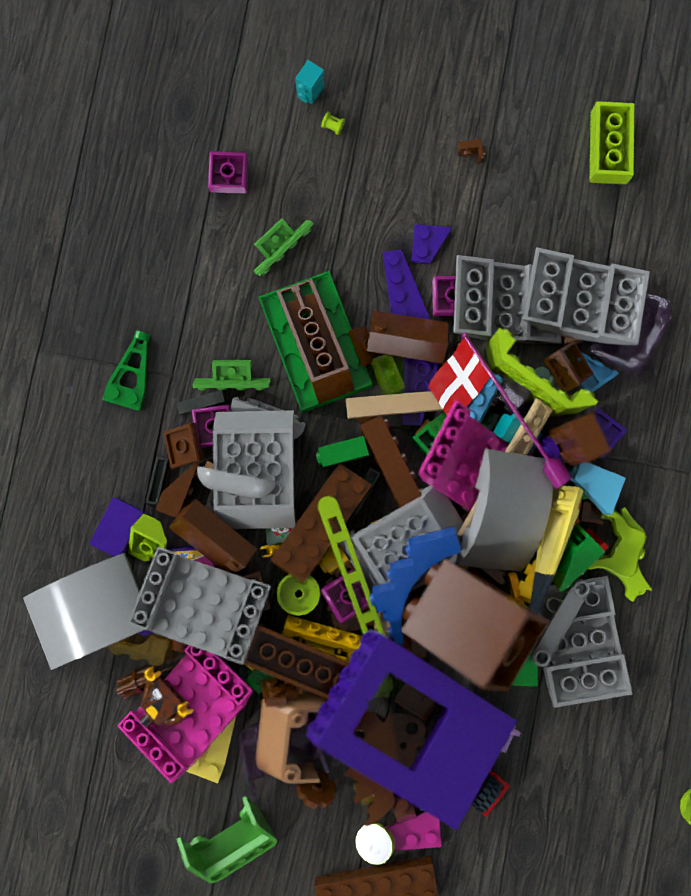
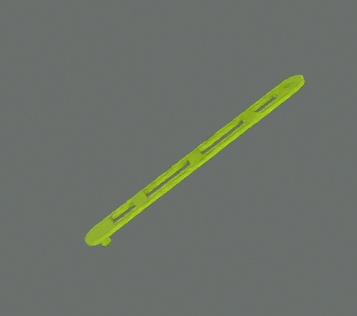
[318,496,386,637]

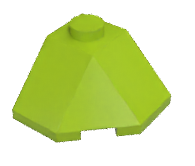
[128,514,167,562]

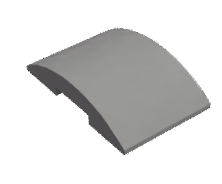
[523,247,650,345]
[453,255,561,344]
[456,449,553,572]
[23,553,145,670]
[537,576,632,708]

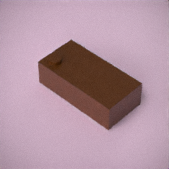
[367,310,448,364]
[169,499,257,574]

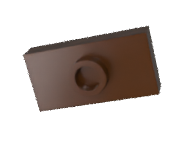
[348,326,380,367]

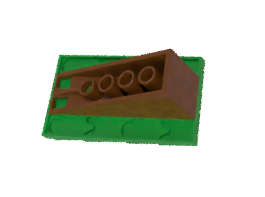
[258,271,373,414]

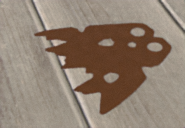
[344,712,427,826]

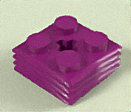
[208,152,248,193]
[432,276,456,316]
[192,405,232,448]
[320,570,369,623]

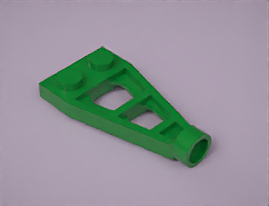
[102,331,151,411]

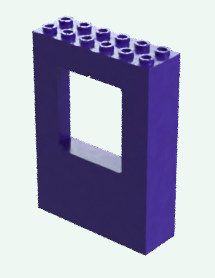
[306,629,517,830]

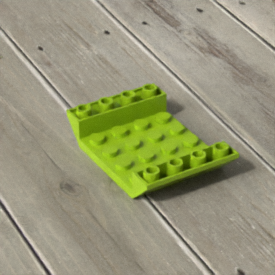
[485,328,598,417]

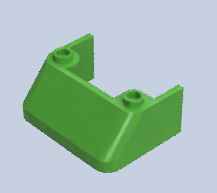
[177,796,277,883]

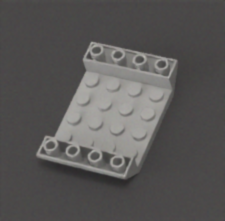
[213,410,296,529]
[339,486,464,594]
[128,547,271,664]

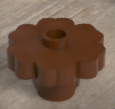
[296,770,337,809]

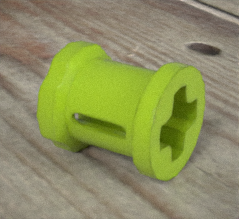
[321,111,345,135]

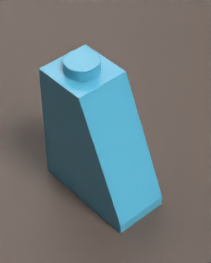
[570,462,626,515]

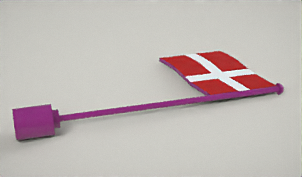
[428,333,572,489]

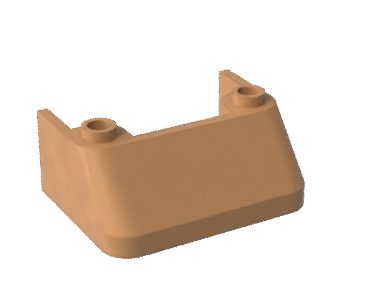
[256,694,325,783]

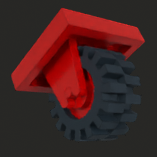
[471,769,510,817]

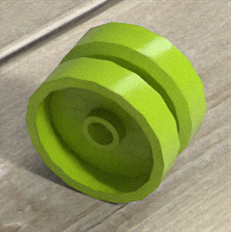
[277,575,320,616]

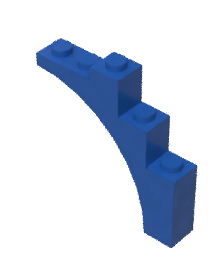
[370,526,461,645]

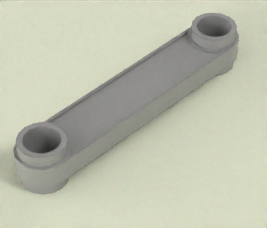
[531,579,590,666]

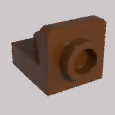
[457,139,486,164]

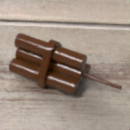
[116,665,173,699]

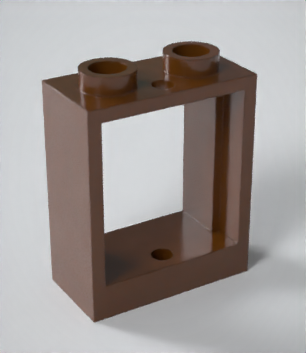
[543,341,594,393]

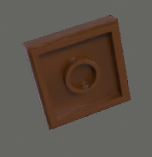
[163,423,203,469]

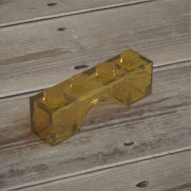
[99,634,171,666]

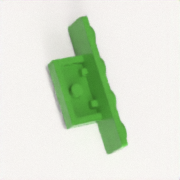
[253,219,314,276]
[193,360,271,390]

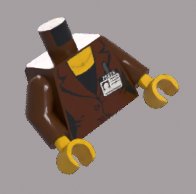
[140,666,193,728]

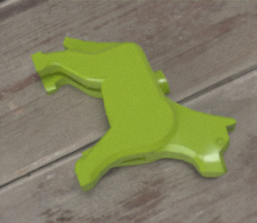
[588,507,652,602]

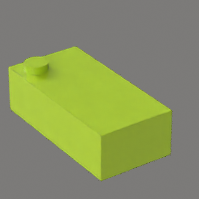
[589,101,634,185]

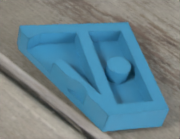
[578,353,619,393]

